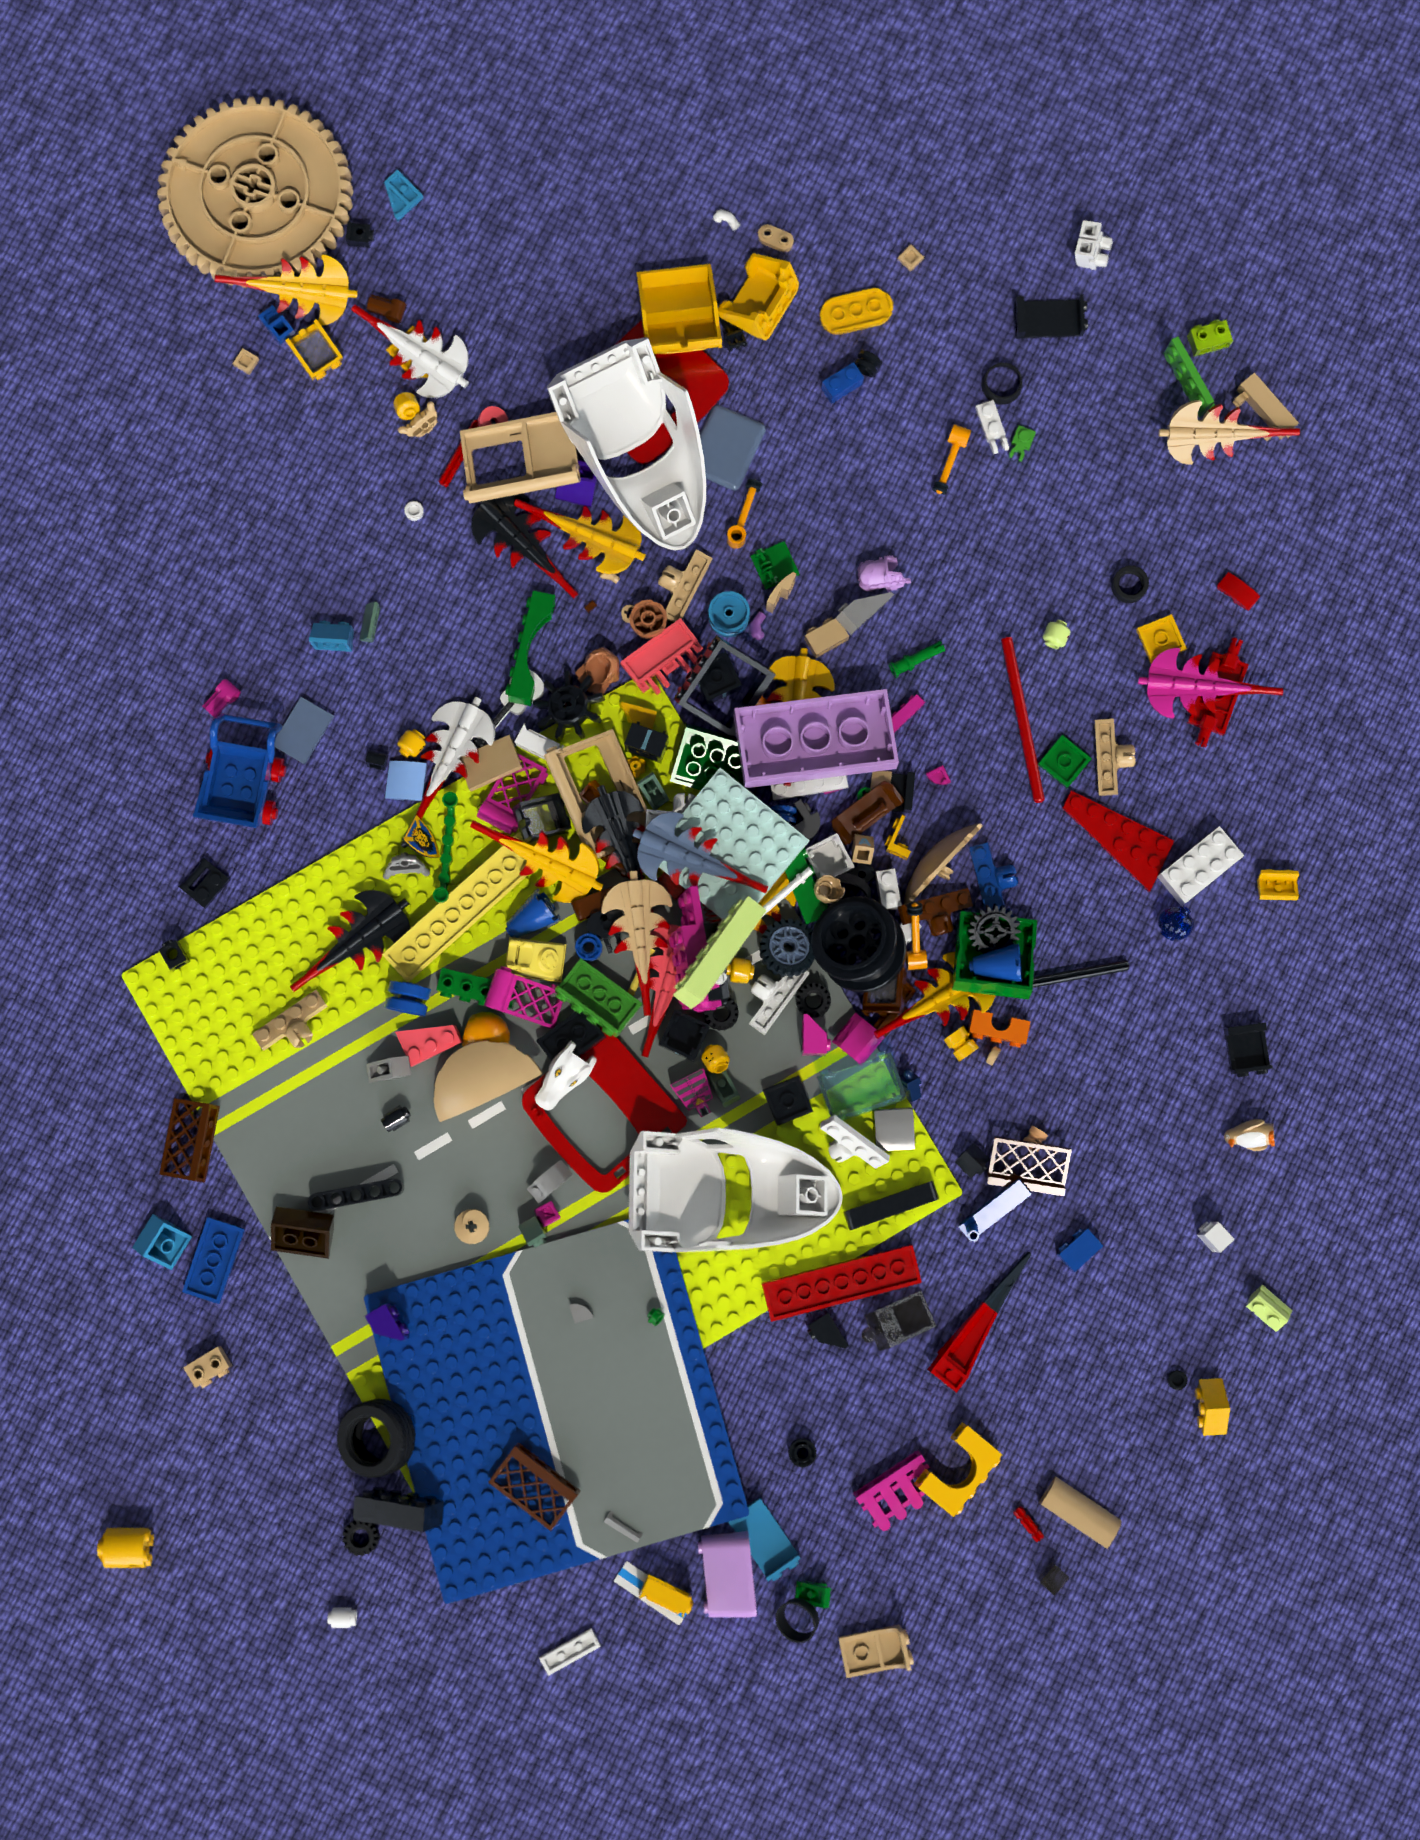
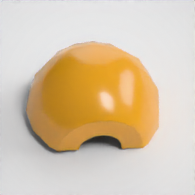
[462,1012,510,1047]

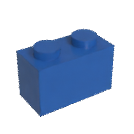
[821,362,864,404]
[1057,1228,1103,1272]

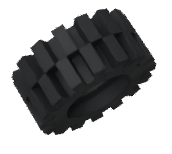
[796,983,831,1018]
[704,998,739,1031]
[342,1520,380,1556]

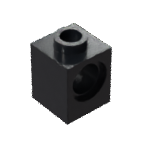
[159,940,190,971]

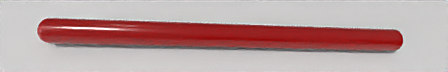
[1001,637,1045,803]

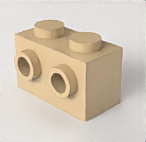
[183,1346,232,1389]

